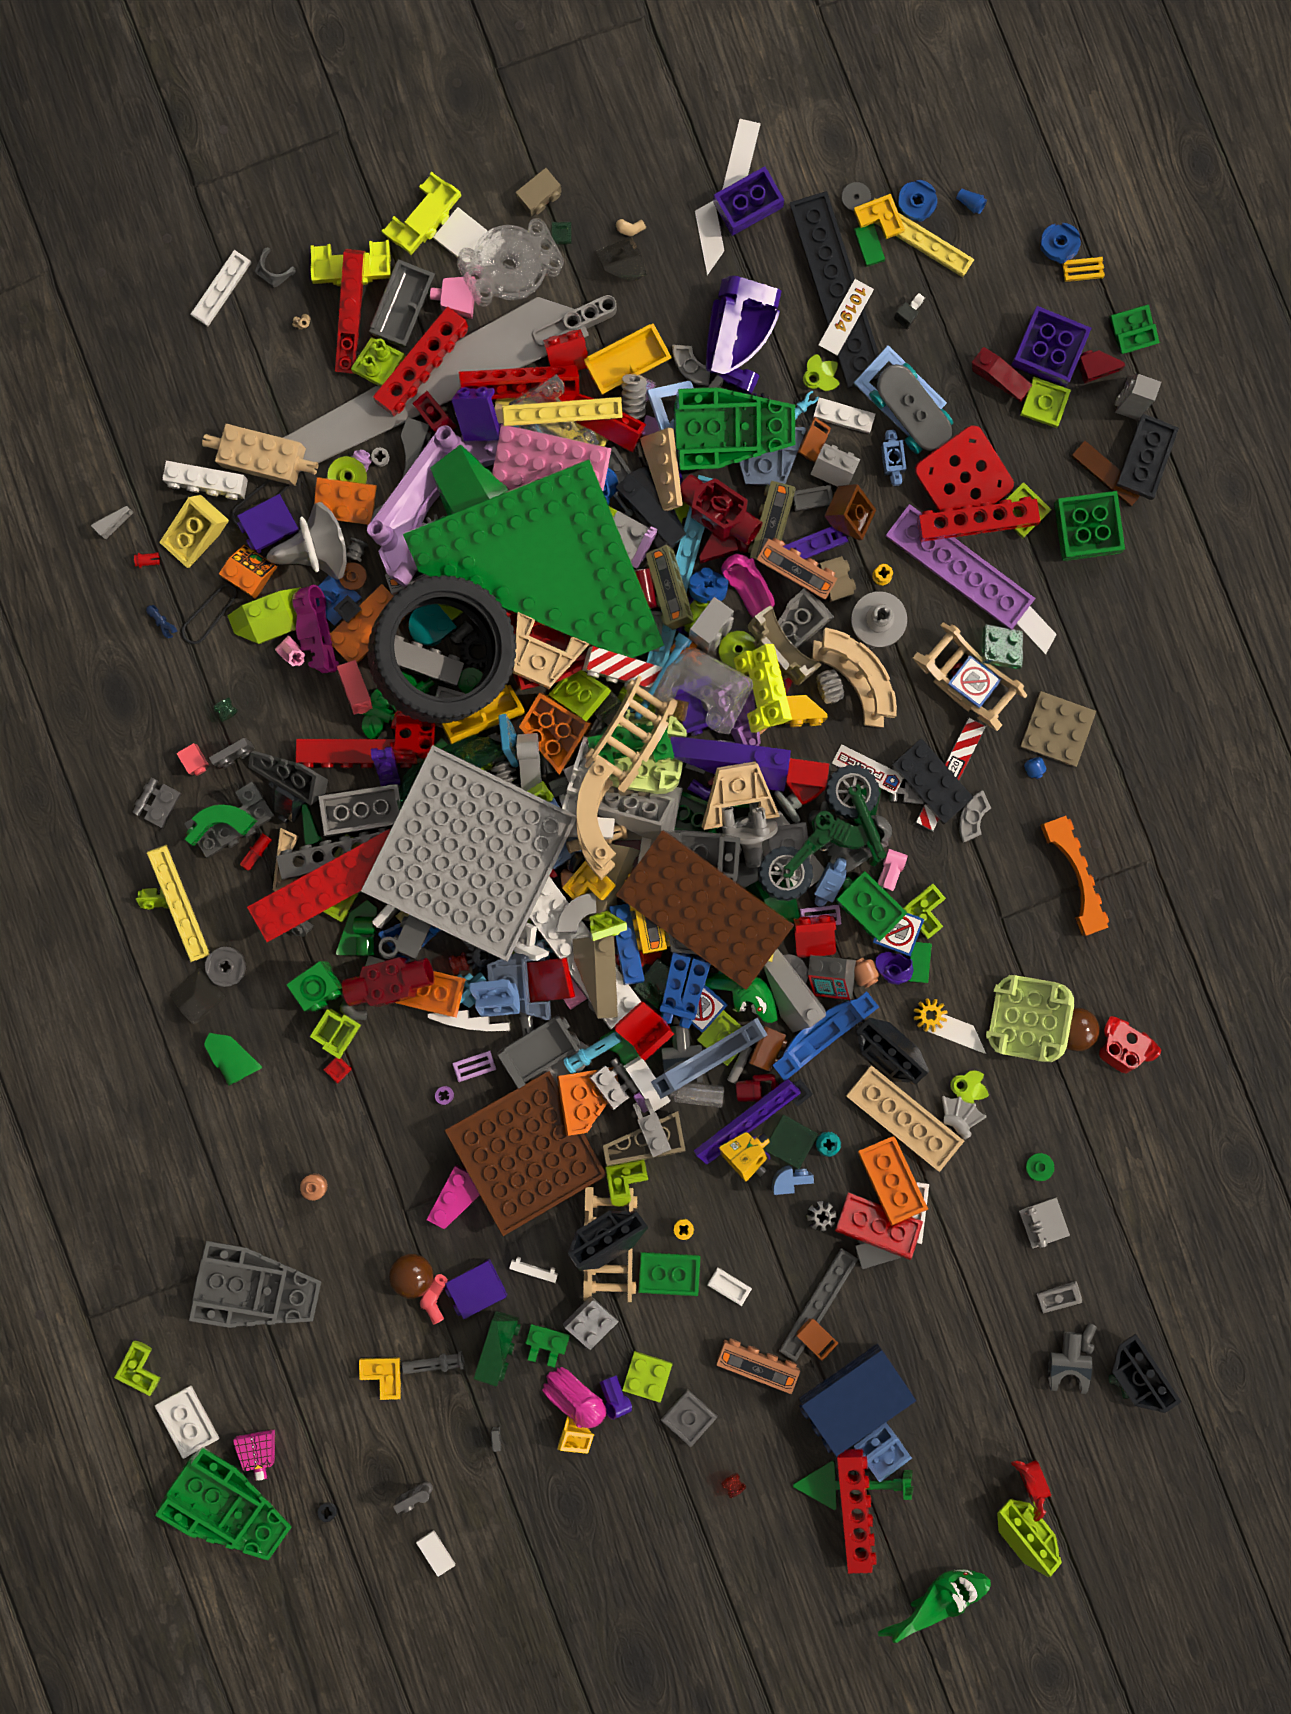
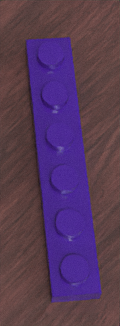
[694,1079,801,1165]

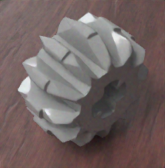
[816,669,844,704]

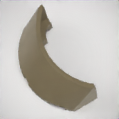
[748,605,821,685]

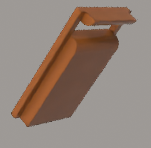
[798,417,831,462]
[796,1318,838,1361]

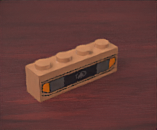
[756,538,838,600]
[716,1338,800,1394]

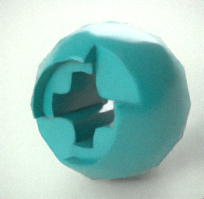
[816,1132,841,1157]

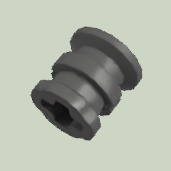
[346,537,369,563]

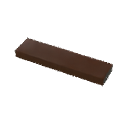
[1071,441,1140,507]

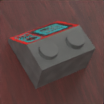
[808,955,856,1000]

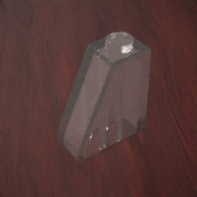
[670,1082,724,1108]

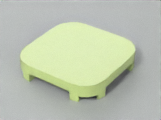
[608,710,687,794]
[986,975,1074,1062]

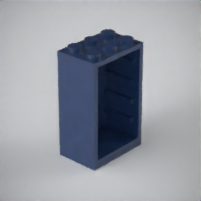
[799,1344,916,1457]

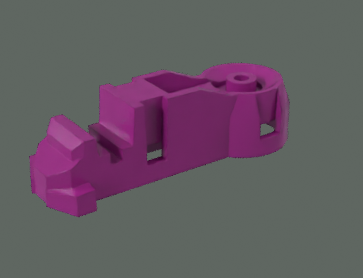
[292,585,339,673]

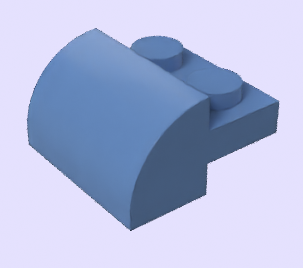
[470,979,520,1017]
[772,1165,814,1195]
[854,1422,912,1482]

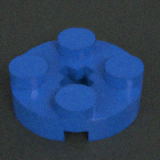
[898,180,937,222]
[1040,223,1081,264]
[688,568,728,604]

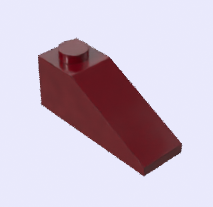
[972,347,1032,402]

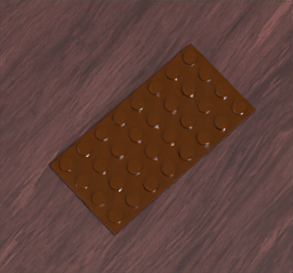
[616,830,794,990]

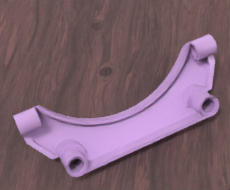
[367,425,498,587]

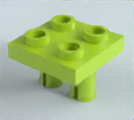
[351,337,405,387]

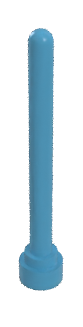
[635,633,692,720]

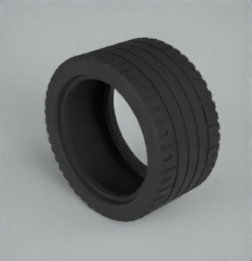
[367,575,517,724]

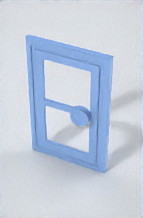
[854,346,947,436]
[647,381,694,467]

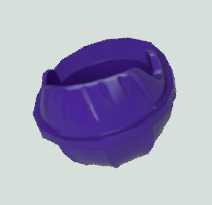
[875,952,914,985]

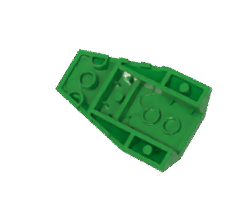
[674,387,795,470]
[430,445,510,515]
[155,1447,292,1560]

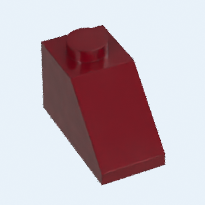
[1077,350,1125,384]
[412,391,457,432]
[699,532,738,564]

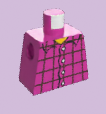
[233,1430,275,1480]

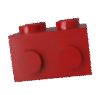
[543,329,588,370]
[794,915,836,958]
[614,1002,674,1061]

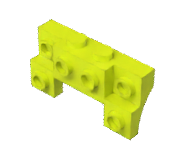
[382,172,461,255]
[311,240,391,287]
[733,644,792,733]

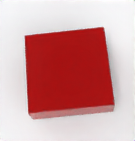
[324,1057,352,1084]

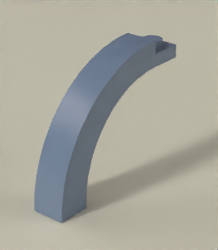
[651,1018,767,1099]

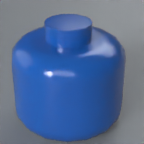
[1024,757,1046,779]

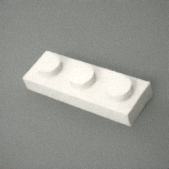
[813,398,875,434]

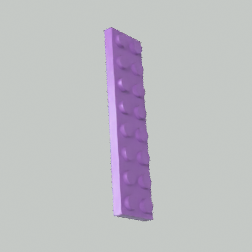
[885,504,1036,631]

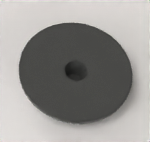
[842,182,871,211]

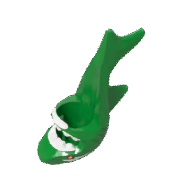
[685,961,777,1023]
[878,1569,991,1643]

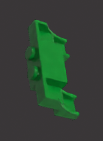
[587,723,674,766]

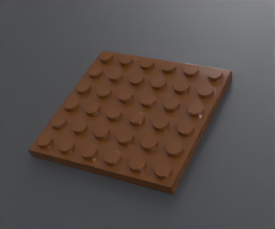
[444,1071,607,1236]

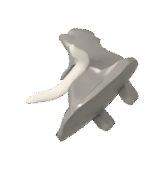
[266,502,346,580]

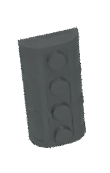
[369,259,435,347]

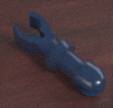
[146,605,178,639]

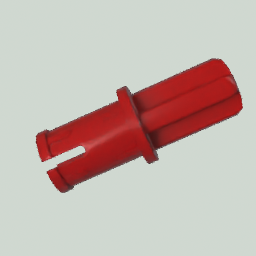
[240,833,272,870]

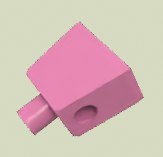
[430,276,476,319]

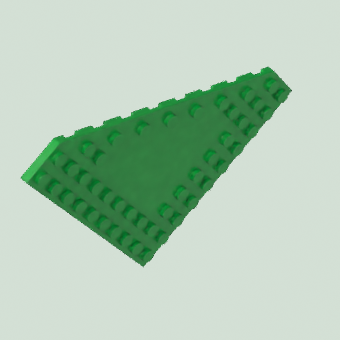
[403,458,664,658]

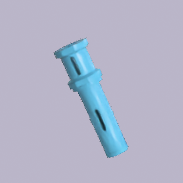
[564,1032,621,1074]

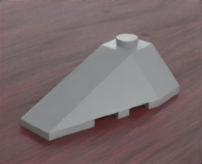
[778,588,834,649]
[597,793,676,840]
[764,948,826,1032]

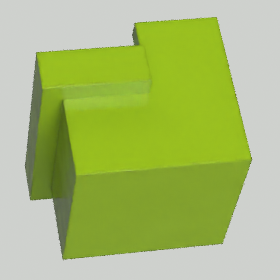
[310,1009,361,1059]

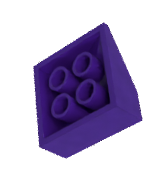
[1011,306,1092,388]

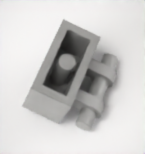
[810,443,860,487]

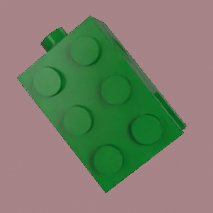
[834,871,907,942]
[286,961,343,1012]

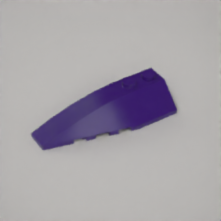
[671,736,791,792]

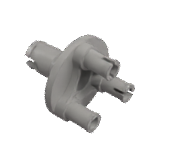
[851,592,907,649]
[721,802,778,868]

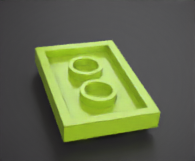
[549,670,611,722]

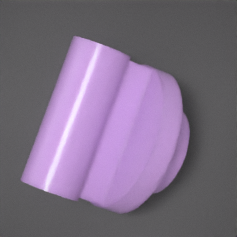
[351,450,372,472]

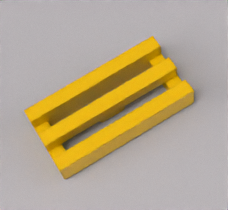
[1063,257,1105,282]

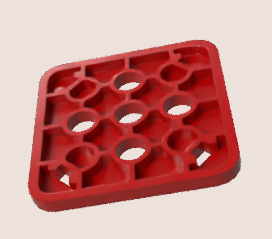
[915,426,1014,526]

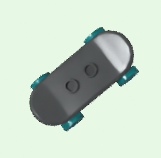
[869,363,953,454]

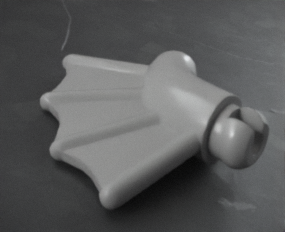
[942,1096,986,1140]

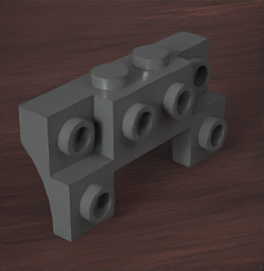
[184,782,276,858]

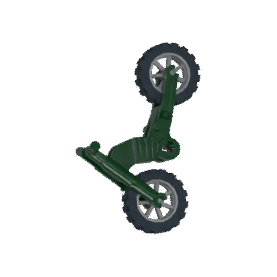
[758,765,886,901]

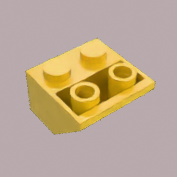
[785,695,827,727]

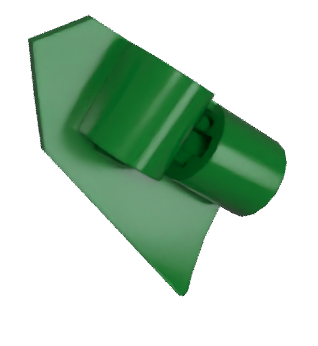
[336,900,377,955]
[204,1033,262,1086]

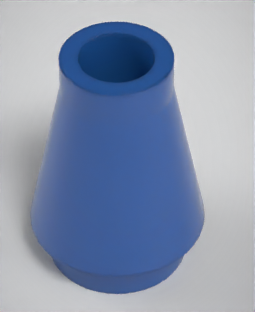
[956,188,987,214]

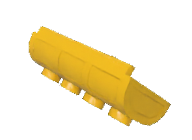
[584,324,672,395]
[441,684,525,744]

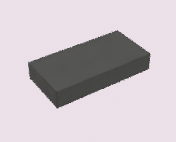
[793,485,833,512]

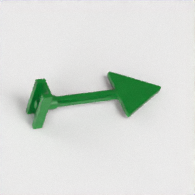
[793,1460,913,1510]

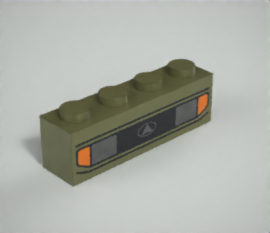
[748,480,796,560]
[645,545,694,630]

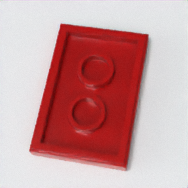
[527,958,575,1002]

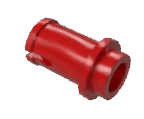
[134,552,160,568]

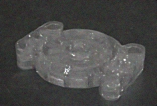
[457,218,564,307]

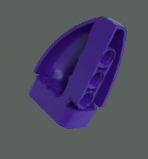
[706,276,782,375]

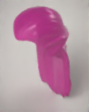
[721,554,775,618]
[543,1367,607,1428]

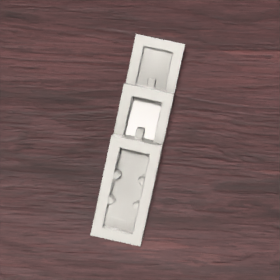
[562,737,593,816]
[428,1010,510,1031]

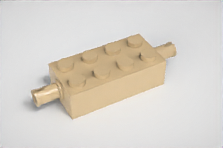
[202,424,318,486]

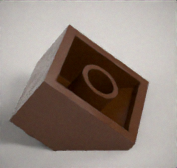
[825,484,876,540]
[747,1025,788,1072]

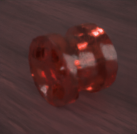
[449,952,470,975]
[721,1473,746,1498]

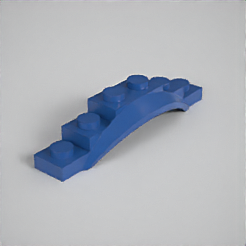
[772,991,879,1081]

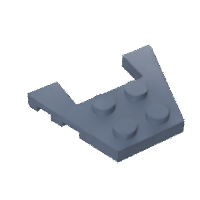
[739,427,806,486]
[487,942,551,1020]

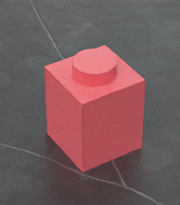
[177,743,209,776]

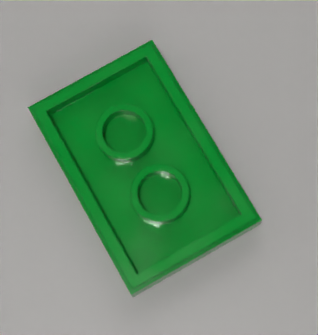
[638,1252,700,1296]

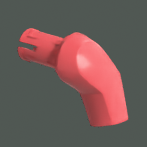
[420,1274,448,1325]

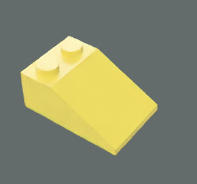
[159,495,229,568]

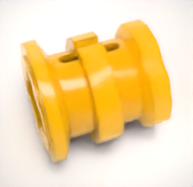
[872,564,893,586]
[674,1219,694,1240]

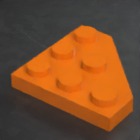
[557,1067,619,1136]

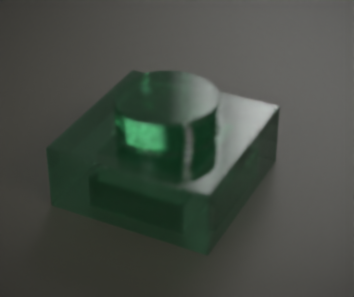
[552,222,572,244]

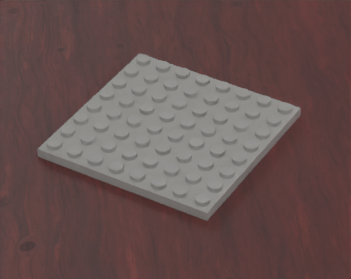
[361,745,577,962]

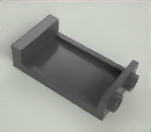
[497,1014,581,1088]

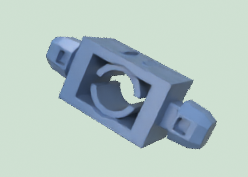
[881,430,906,486]
[815,857,847,907]

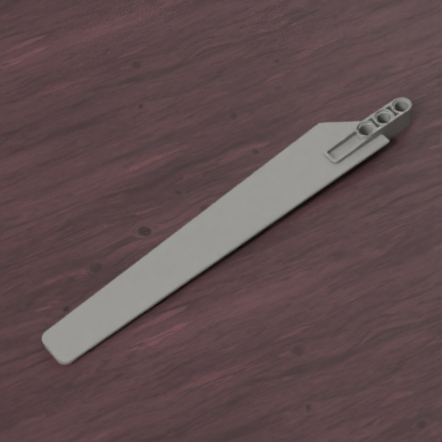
[283,295,617,472]

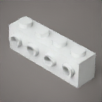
[162,461,248,500]

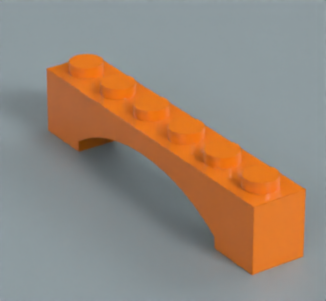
[1040,816,1109,936]

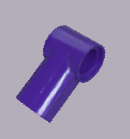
[719,368,760,395]
[600,1376,632,1420]

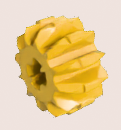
[913,999,947,1032]

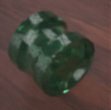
[213,698,238,722]

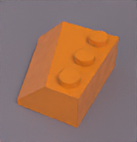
[519,693,592,775]

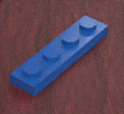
[609,904,645,985]

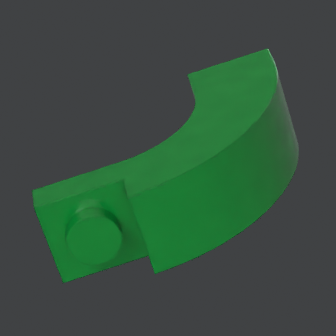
[185,805,258,846]

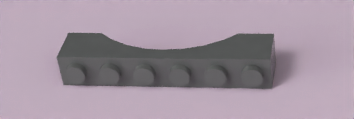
[370,417,433,523]

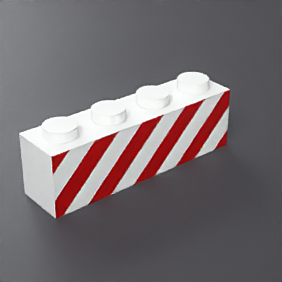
[582,646,664,692]

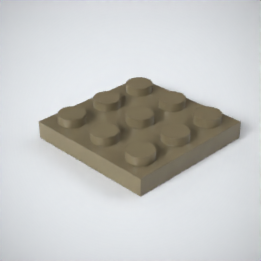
[1020,691,1096,767]

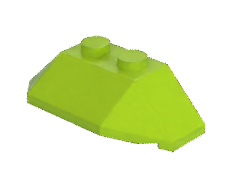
[227,587,301,644]
[997,1499,1062,1577]

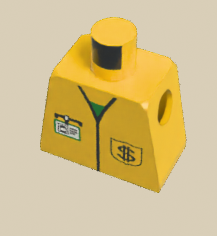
[719,1132,770,1182]

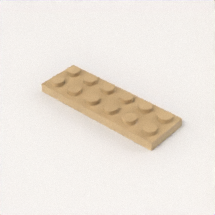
[846,1065,964,1172]

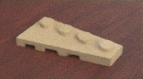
[640,428,683,511]

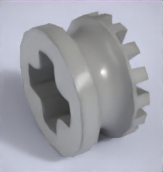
[371,447,390,467]

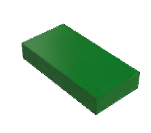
[854,223,885,267]
[908,942,932,983]

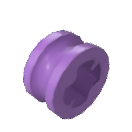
[435,1086,454,1105]

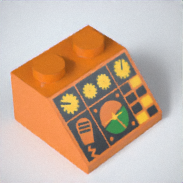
[219,545,277,599]

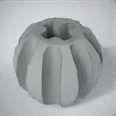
[807,1201,837,1231]

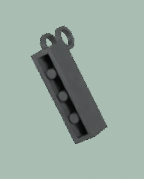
[379,915,431,961]

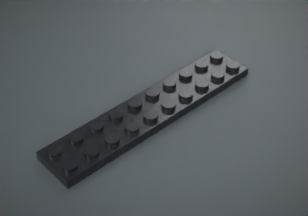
[789,191,884,389]

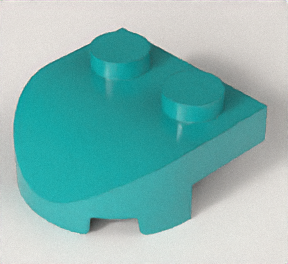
[409,604,457,646]

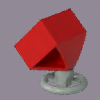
[774,758,829,823]

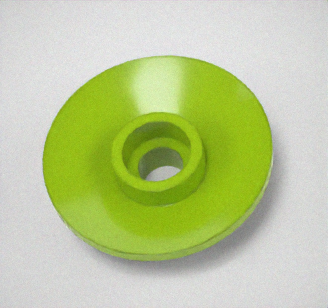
[328,456,367,484]
[719,631,756,670]

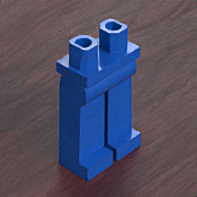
[660,952,711,1029]

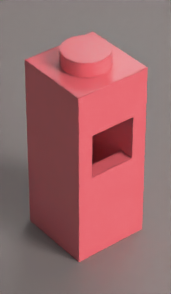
[337,660,373,715]

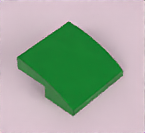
[1109,304,1160,354]

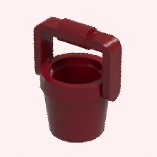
[736,1074,779,1103]

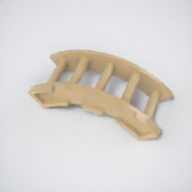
[913,623,1027,731]
[812,628,897,728]
[584,675,678,793]
[576,757,616,880]
[584,1187,637,1302]

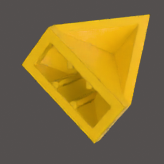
[558,1416,594,1453]

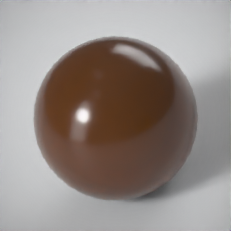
[1066,1008,1099,1051]
[389,1254,433,1299]

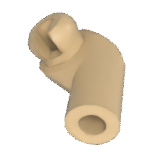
[616,219,646,237]
[292,314,310,329]

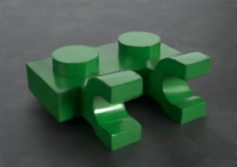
[526,1324,570,1368]

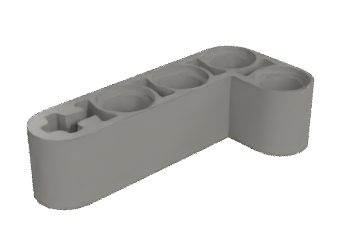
[516,733,542,791]

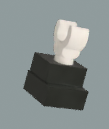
[894,293,925,329]
[548,777,568,806]

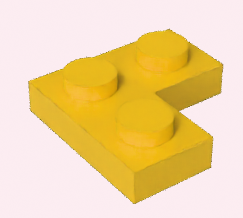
[854,194,905,239]
[562,860,616,900]
[359,1357,401,1400]

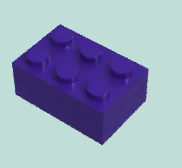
[713,166,784,236]

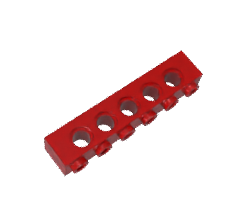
[373,306,468,417]
[459,365,579,399]
[917,497,1041,542]
[837,1449,877,1573]

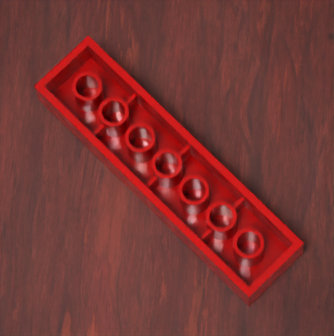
[247,829,391,942]

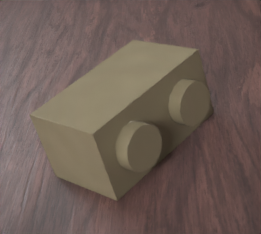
[516,168,562,217]

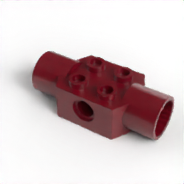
[680,474,763,545]
[342,957,434,1007]

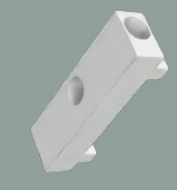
[509,1257,558,1283]

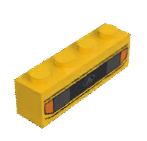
[625,874,667,954]

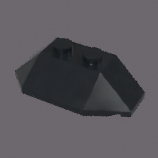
[856,1017,929,1085]
[568,1210,648,1270]
[1112,1334,1181,1413]

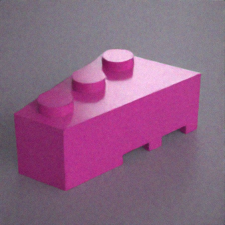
[427,1164,479,1229]

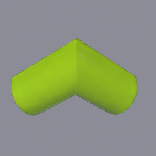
[903,884,946,939]
[605,1160,648,1207]
[114,1341,161,1396]

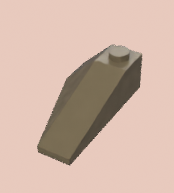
[573,936,618,1019]

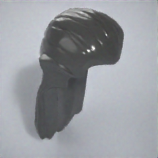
[827,815,892,872]

